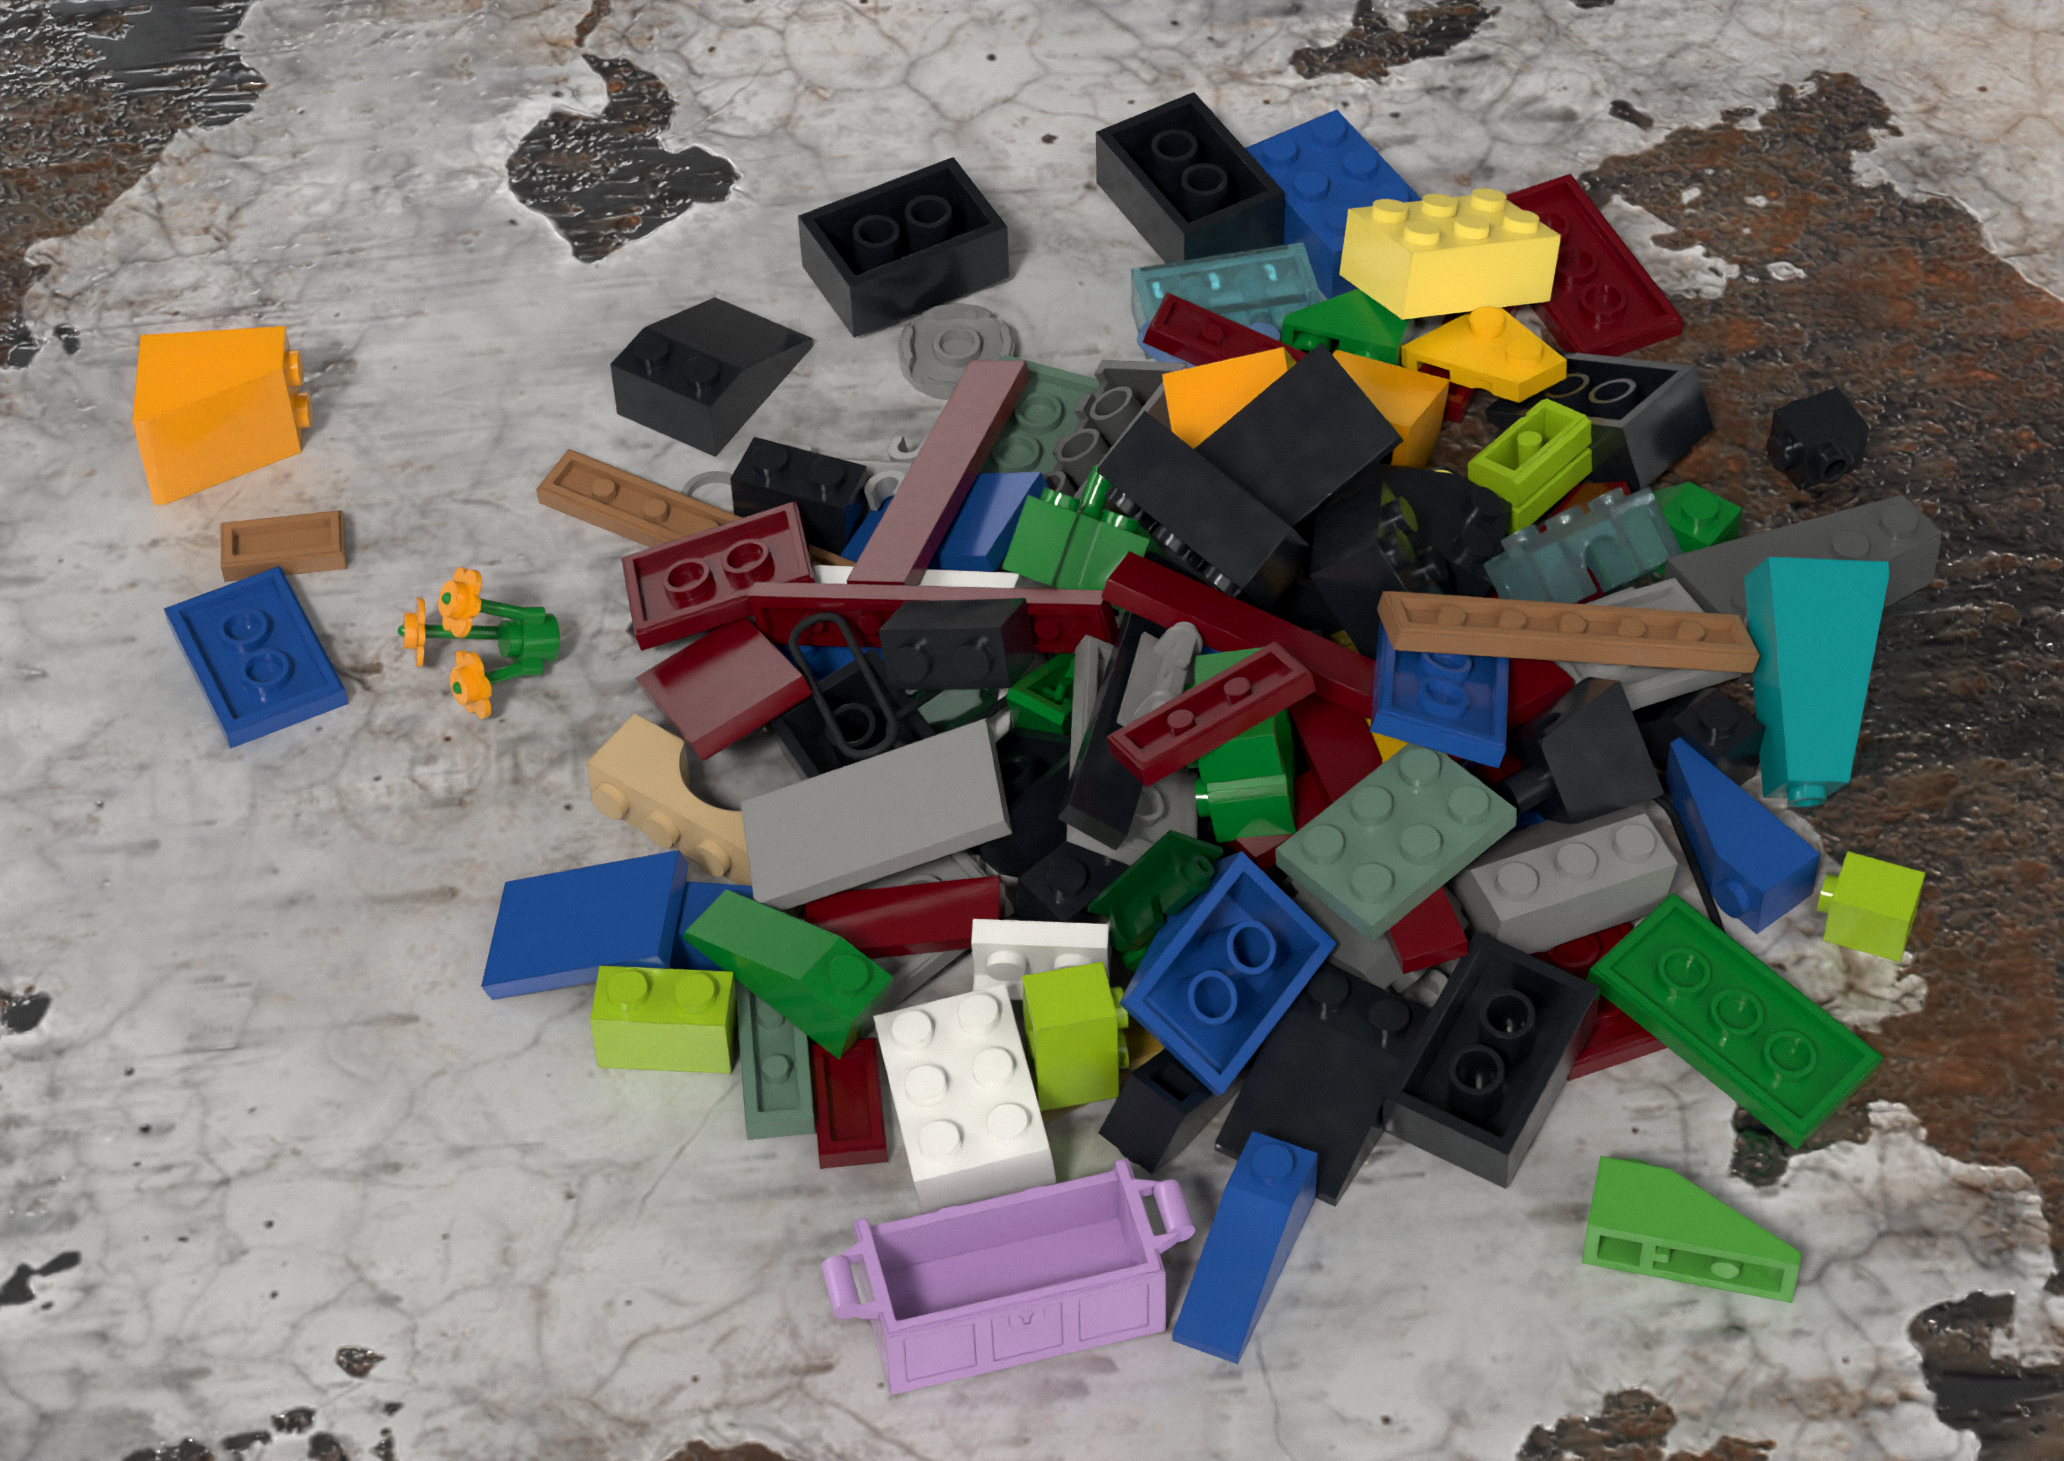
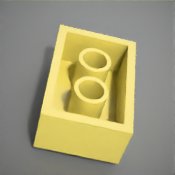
[1339,188,1561,320]

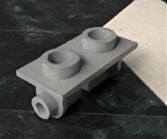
[1116,622,1203,727]

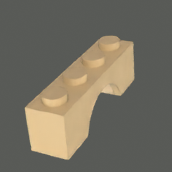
[586,713,806,917]

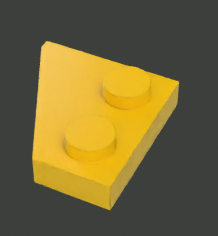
[1401,306,1567,403]

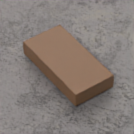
[221,510,347,582]

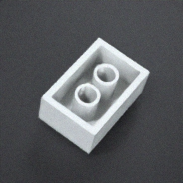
[873,983,1057,1214]

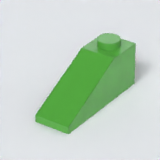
[1582,1156,1802,1303]

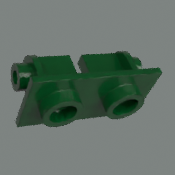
[1087,830,1224,953]

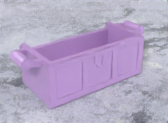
[821,1158,1195,1395]

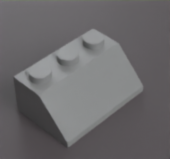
[1444,808,1678,954]

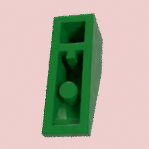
[683,889,894,1059]

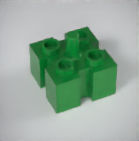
[1002,465,1150,612]
[1184,647,1296,843]

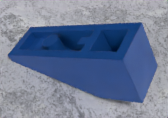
[1665,737,1820,934]
[1172,1131,1318,1364]

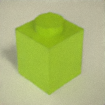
[1817,851,1925,963]

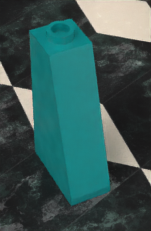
[1744,557,1890,808]

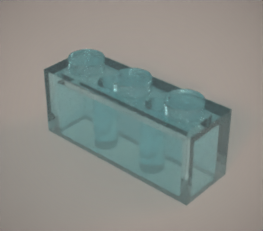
[1131,242,1319,359]

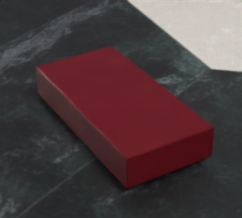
[809,1038,888,1169]

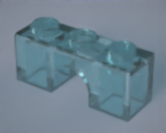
[1483,487,1683,604]

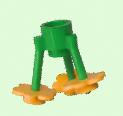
[398,567,560,719]

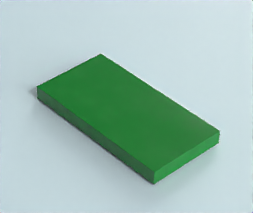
[1586,892,1884,1150]

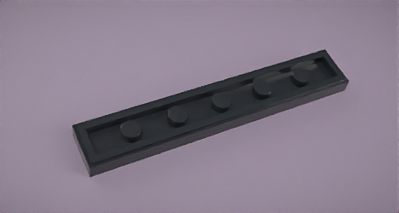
[1057,551,1206,851]

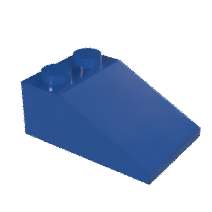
[1119,851,1337,1096]

